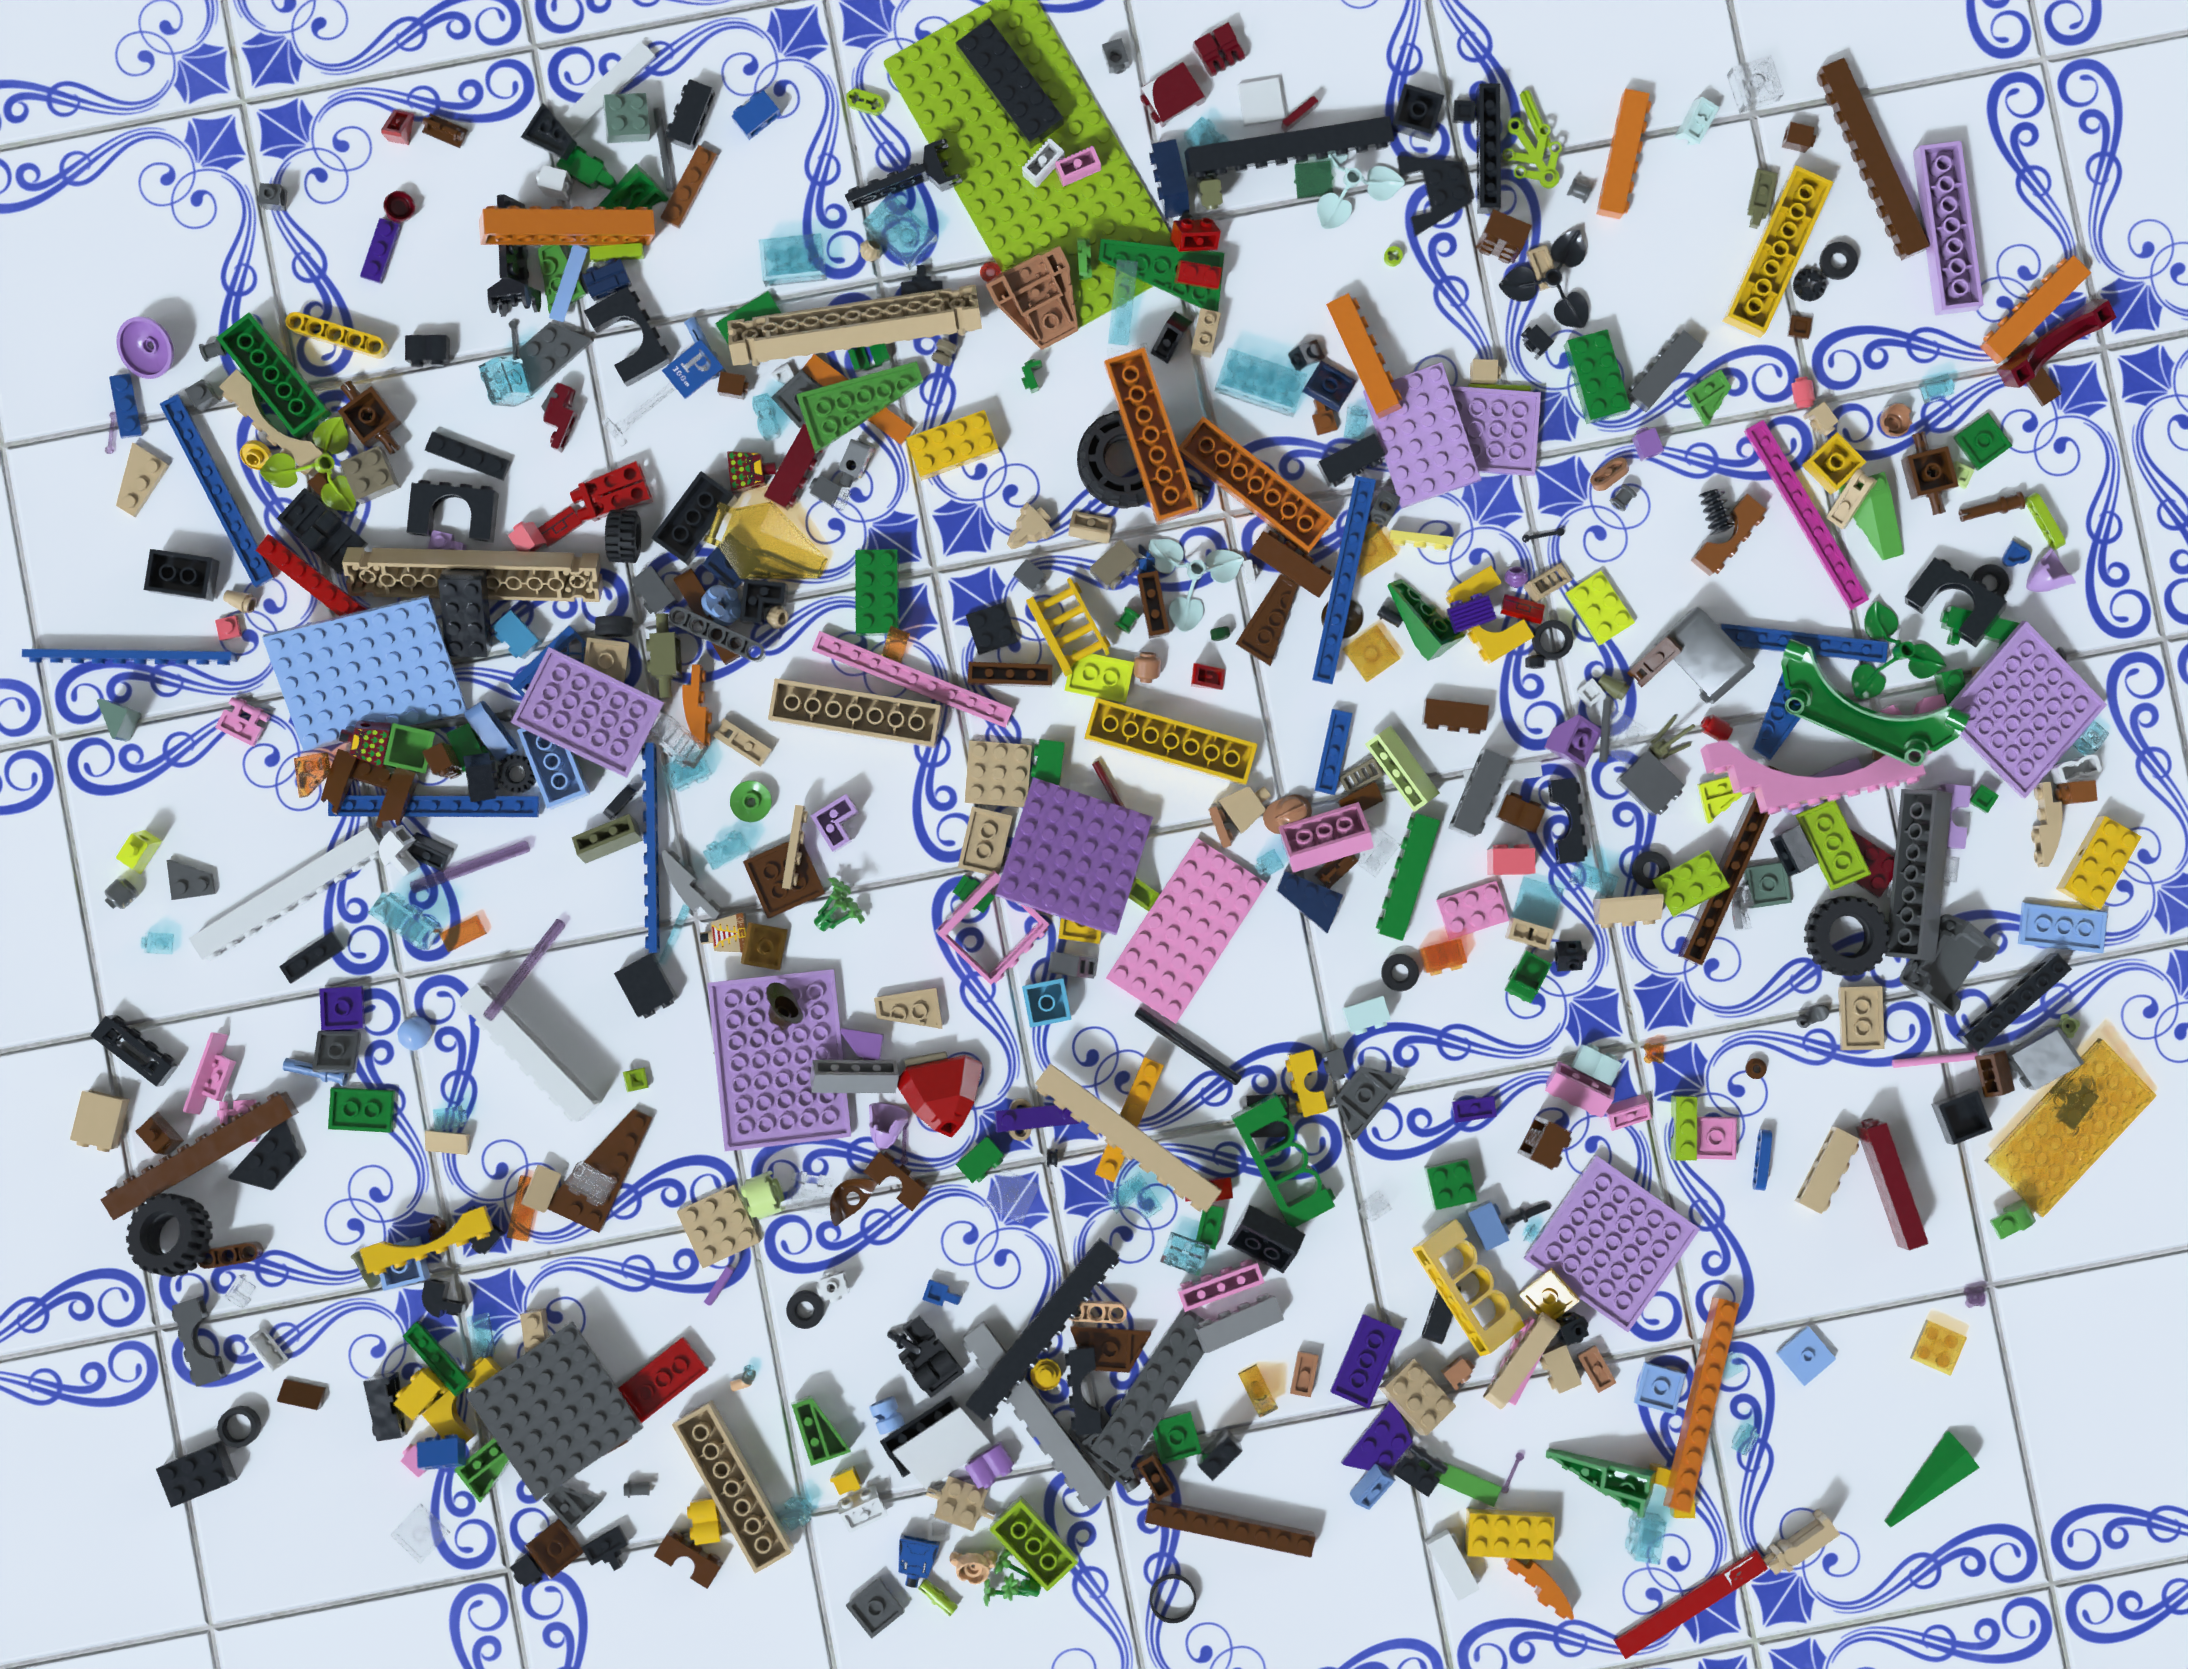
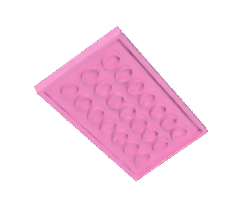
[1106,838,1267,1024]

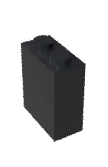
[614,953,677,1019]
[1196,1427,1243,1481]

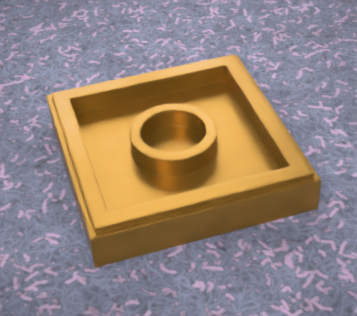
[740,922,788,971]

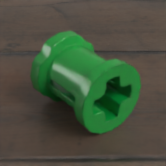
[1114,606,1140,634]

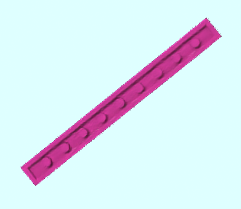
[1744,420,1869,611]

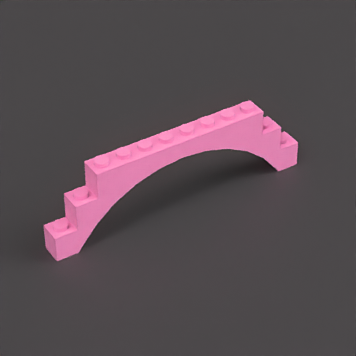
[1700,694,1947,815]

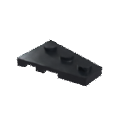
[521,103,577,160]

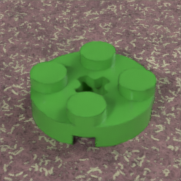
[1077,237,1092,280]

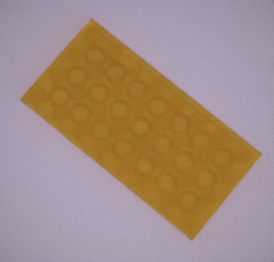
[1984,1038,2157,1218]

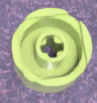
[741,1171,785,1219]

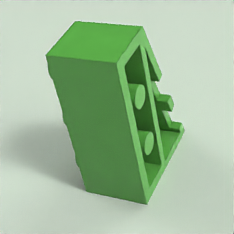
[790,1395,852,1466]
[454,1438,510,1503]

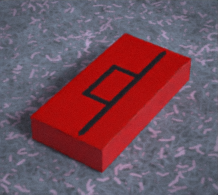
[538,506,583,547]
[1500,594,1545,625]

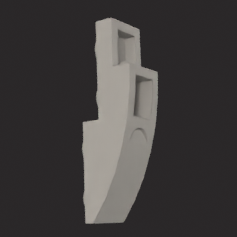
[662,850,722,920]

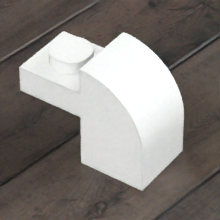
[379,825,420,877]

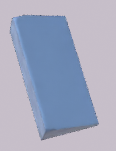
[1350,1464,1396,1510]

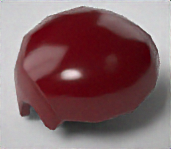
[383,191,415,223]

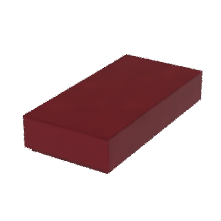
[1281,96,1319,132]

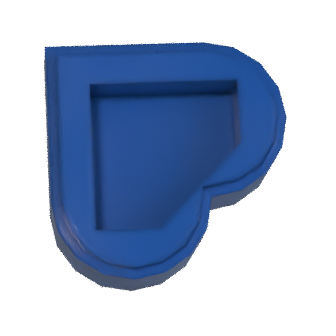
[2002,541,2031,567]

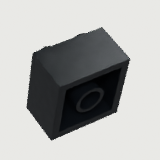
[1392,83,1445,142]

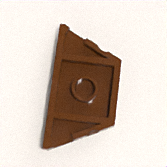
[1070,1326,1151,1373]

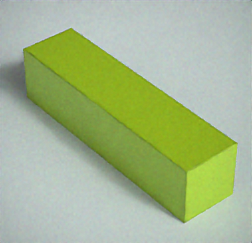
[589,243,644,262]

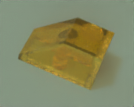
[1238,1364,1279,1418]

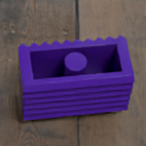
[1446,593,1496,634]

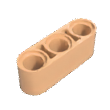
[1068,1300,1127,1323]

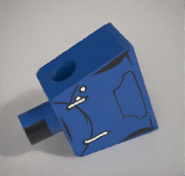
[898,1534,940,1588]

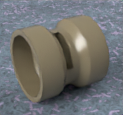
[931,339,958,367]

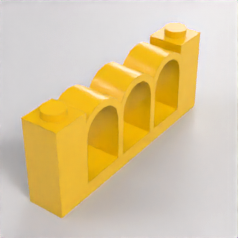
[1411,1219,1525,1356]

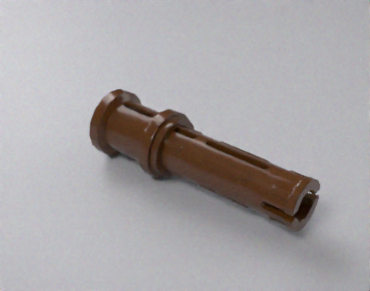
[1958,491,2026,522]

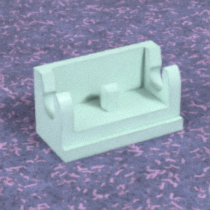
[1674,97,1720,145]

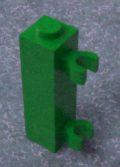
[1940,606,2020,650]

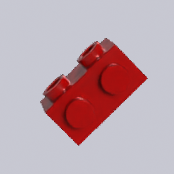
[1171,218,1221,252]

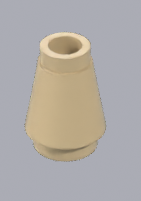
[223,590,257,613]

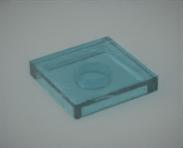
[1511,877,1564,929]

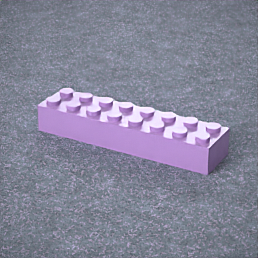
[1913,141,1984,316]

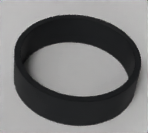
[1150,1574,1196,1624]

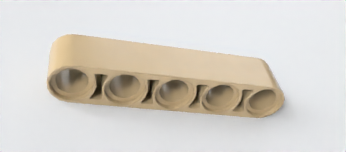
[1483,1312,1560,1410]

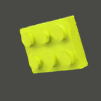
[1565,571,1635,646]
[1064,650,1134,704]

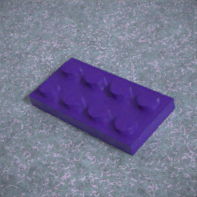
[1330,1313,1402,1409]

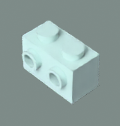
[1342,995,1391,1035]

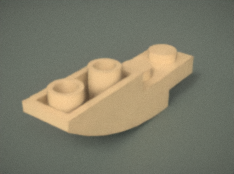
[2031,782,2063,868]

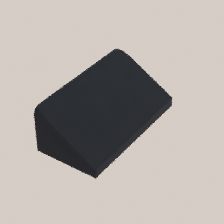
[407,832,454,872]

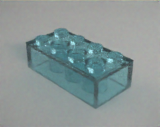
[1214,348,1308,418]

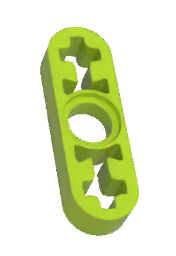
[2025,492,2066,550]

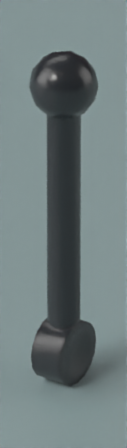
[1522,528,1565,543]

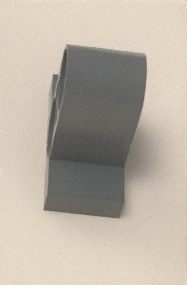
[1048,952,1097,979]

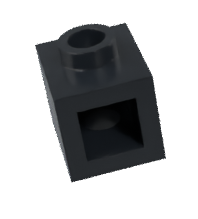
[510,1552,544,1588]

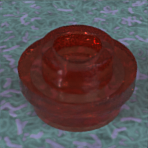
[980,262,1001,283]

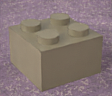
[340,446,400,504]
[1090,539,1138,591]

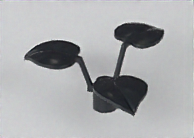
[1499,230,1589,329]

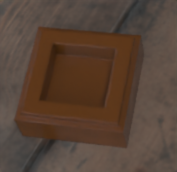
[1787,315,1812,340]

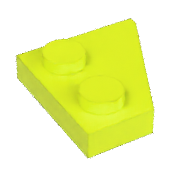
[1697,776,1743,824]

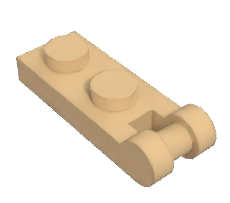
[1826,468,1877,529]
[712,718,772,767]

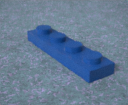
[1314,709,1353,795]

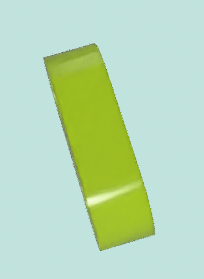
[846,89,885,116]

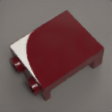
[1139,62,1205,128]

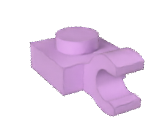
[428,530,467,550]

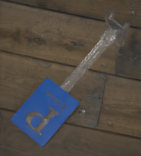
[601,339,724,447]

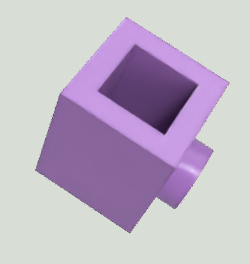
[1632,427,1664,462]

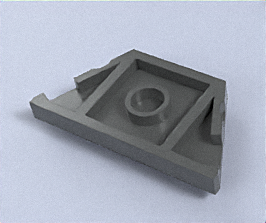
[519,322,593,395]
[1334,1066,1406,1141]

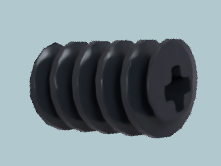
[1698,489,1735,535]

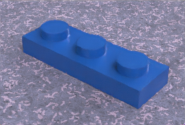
[109,373,142,439]

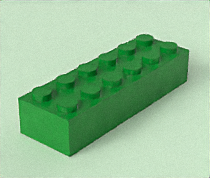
[216,312,333,440]

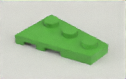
[537,245,586,314]

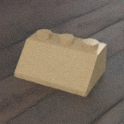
[1593,894,1664,928]

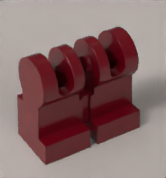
[1192,22,1245,77]

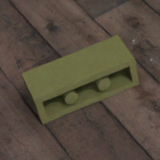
[571,814,643,864]

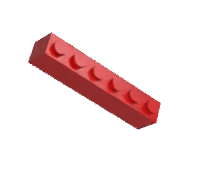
[255,534,367,616]

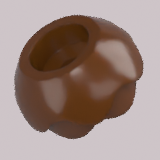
[428,1216,446,1241]

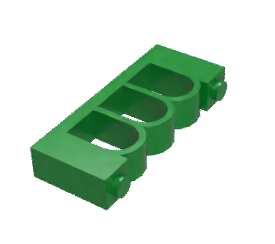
[1231,1092,1336,1228]

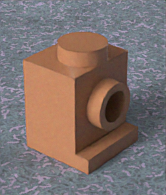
[1441,1355,1475,1390]

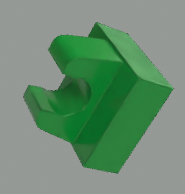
[1970,784,1999,814]

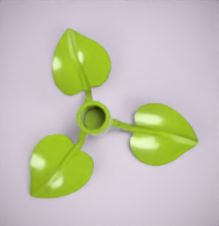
[260,417,356,512]

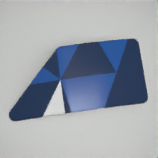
[1138,544,1155,574]

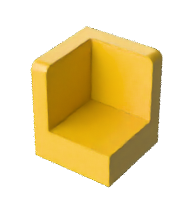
[829,1466,863,1495]

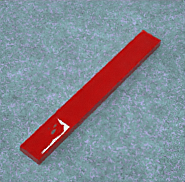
[1613,1549,1768,1660]

